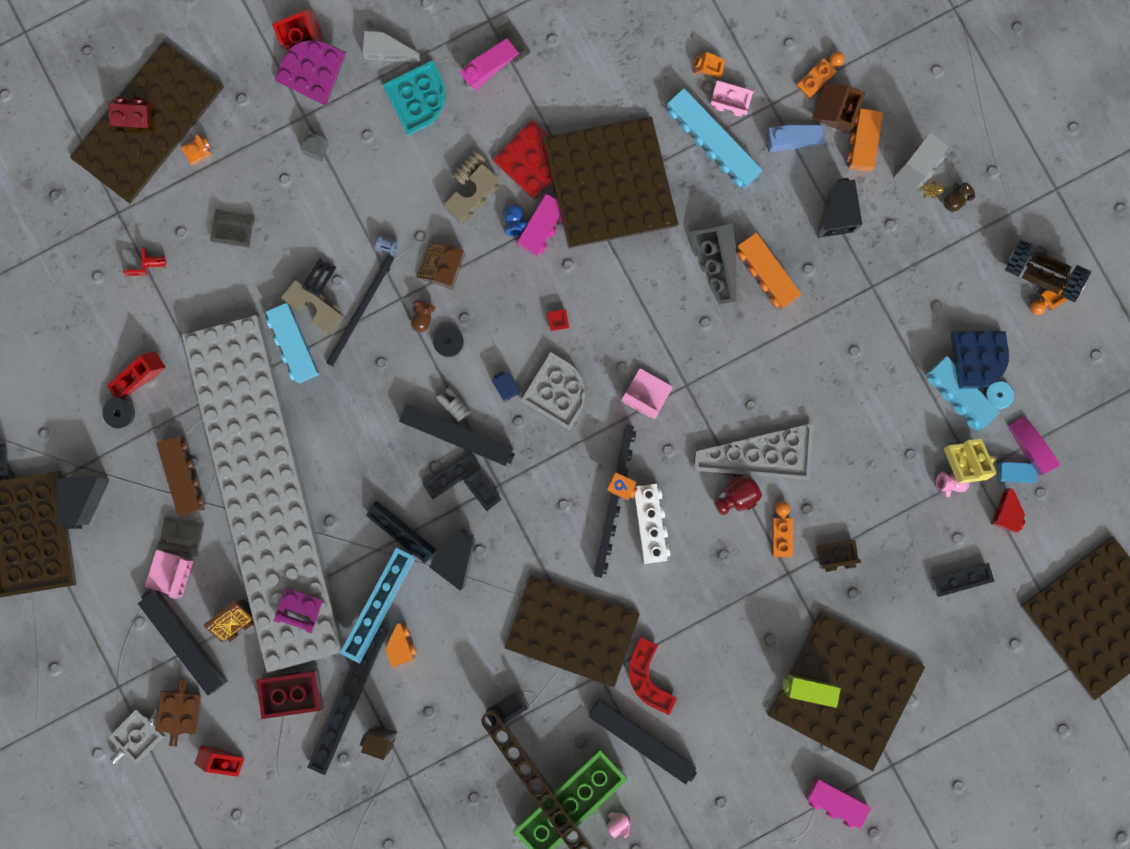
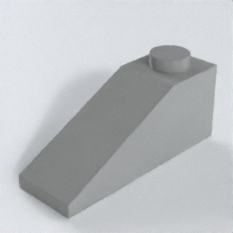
[362,29,421,63]

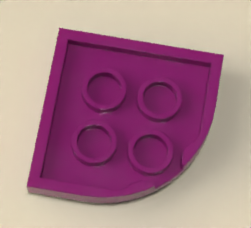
[275,40,347,105]

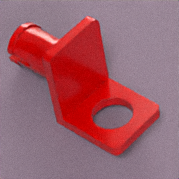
[123,247,166,277]

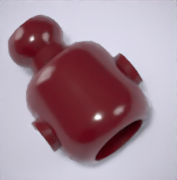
[714,474,762,515]

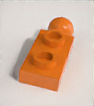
[796,51,845,99]
[1030,275,1084,315]
[773,501,793,557]

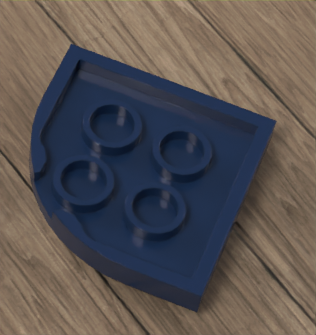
[950,331,1009,389]

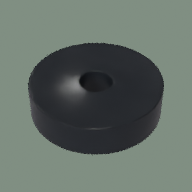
[433,326,464,357]
[103,397,135,429]

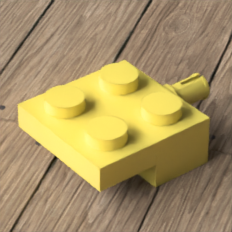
[944,439,997,484]

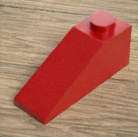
[107,352,166,398]

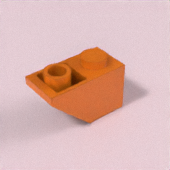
[385,622,417,668]

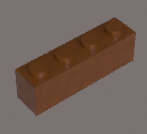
[156,436,206,517]

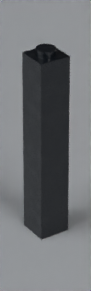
[399,404,515,466]
[137,590,228,696]
[588,699,697,785]

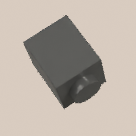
[301,132,329,161]

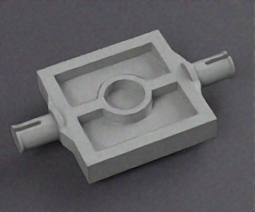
[108,709,165,765]

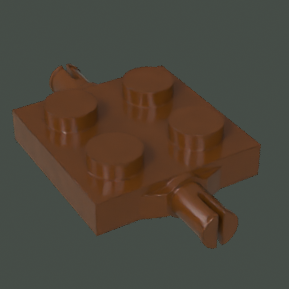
[155,679,201,746]

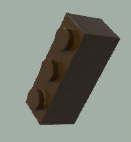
[360,725,397,760]

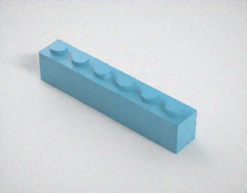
[666,89,762,190]
[340,548,415,664]

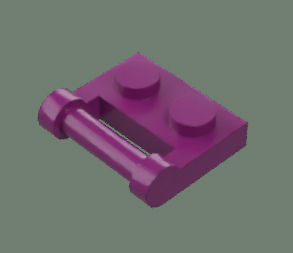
[274,587,324,634]

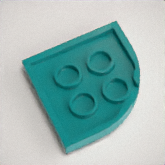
[383,60,446,136]

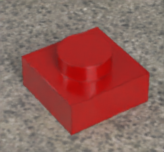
[547,309,569,332]

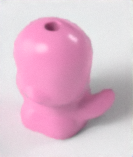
[936,471,970,497]

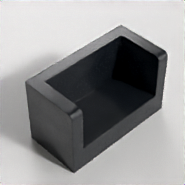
[485,689,529,725]

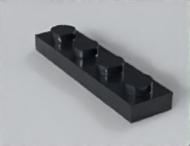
[366,501,436,564]

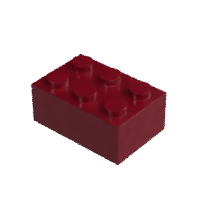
[256,669,324,719]

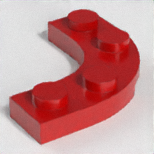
[629,637,677,715]

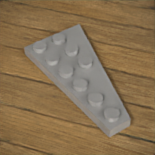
[694,423,814,480]

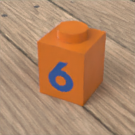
[606,472,638,500]

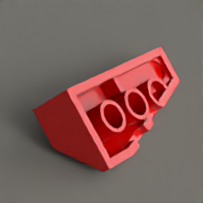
[272,10,324,51]

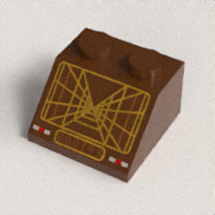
[417,242,465,290]
[203,599,254,642]

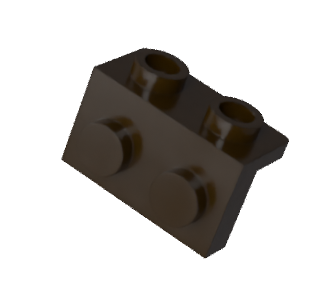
[816,540,861,572]

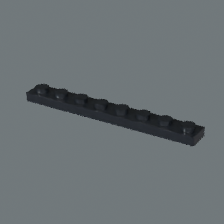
[594,425,637,578]
[307,626,389,775]

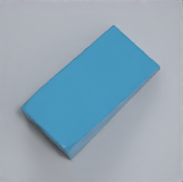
[997,462,1037,483]

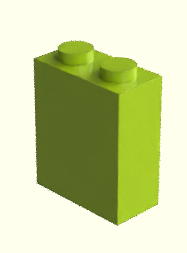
[782,674,841,708]

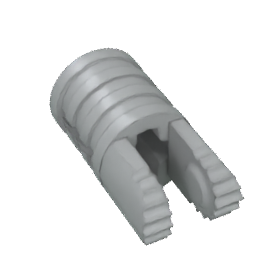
[436,387,471,423]

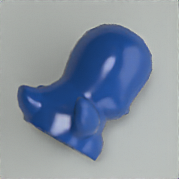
[503,204,528,237]

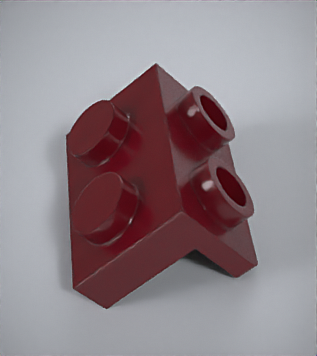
[108,96,151,128]

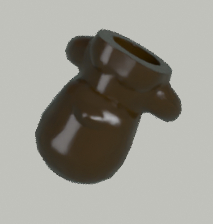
[943,182,975,212]

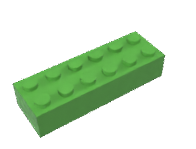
[514,747,627,849]

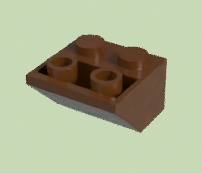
[812,83,865,133]

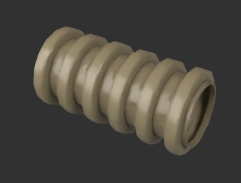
[452,151,486,185]

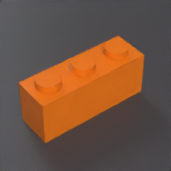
[846,109,883,172]

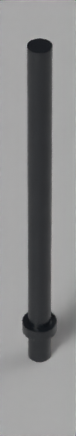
[327,255,395,367]

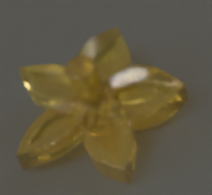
[922,181,945,199]

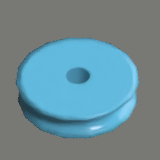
[984,381,1014,409]

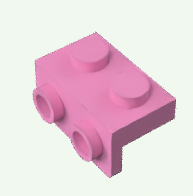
[710,80,754,116]

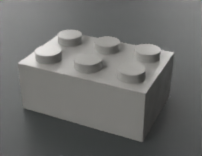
[894,133,949,191]

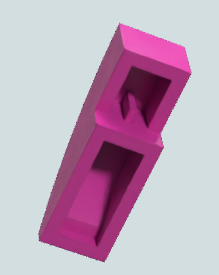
[1008,416,1060,475]

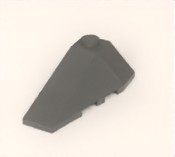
[688,223,737,304]

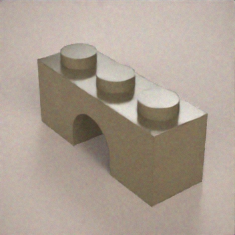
[443,164,500,224]
[281,280,343,335]

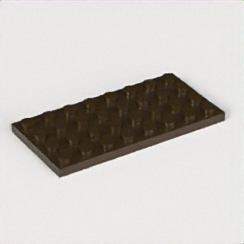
[70,41,224,204]

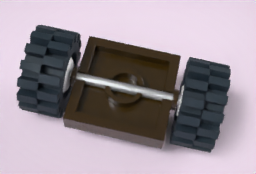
[1005,240,1092,303]

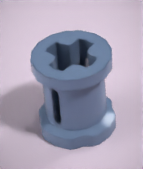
[375,234,399,256]

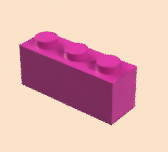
[517,194,562,257]
[805,776,871,829]

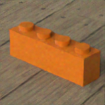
[736,232,801,310]

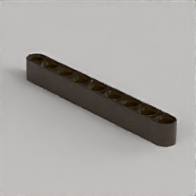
[481,710,593,849]

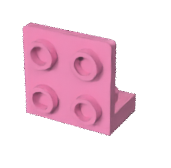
[621,369,672,420]
[145,550,194,599]

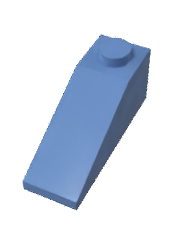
[766,125,825,153]

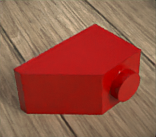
[991,488,1025,533]
[194,745,245,777]

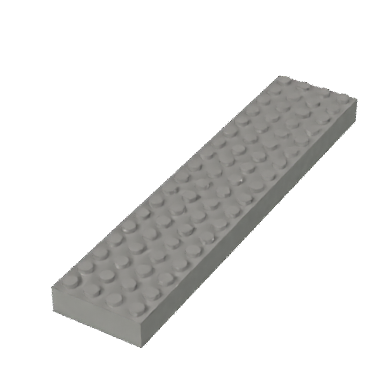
[182,315,345,673]

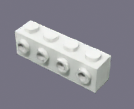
[634,484,670,564]

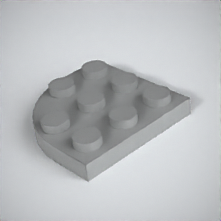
[521,352,585,431]

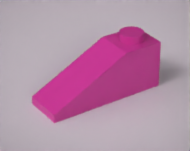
[460,38,519,90]

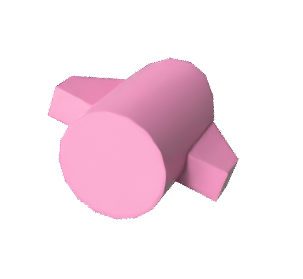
[605,812,631,838]

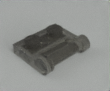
[210,209,255,248]
[158,516,204,557]

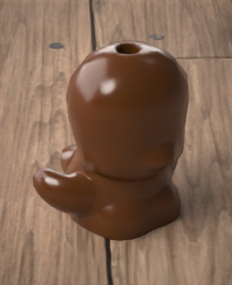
[411,300,436,333]

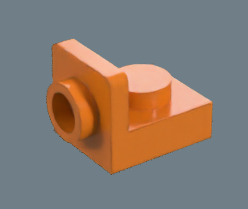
[693,52,725,79]
[181,134,211,165]

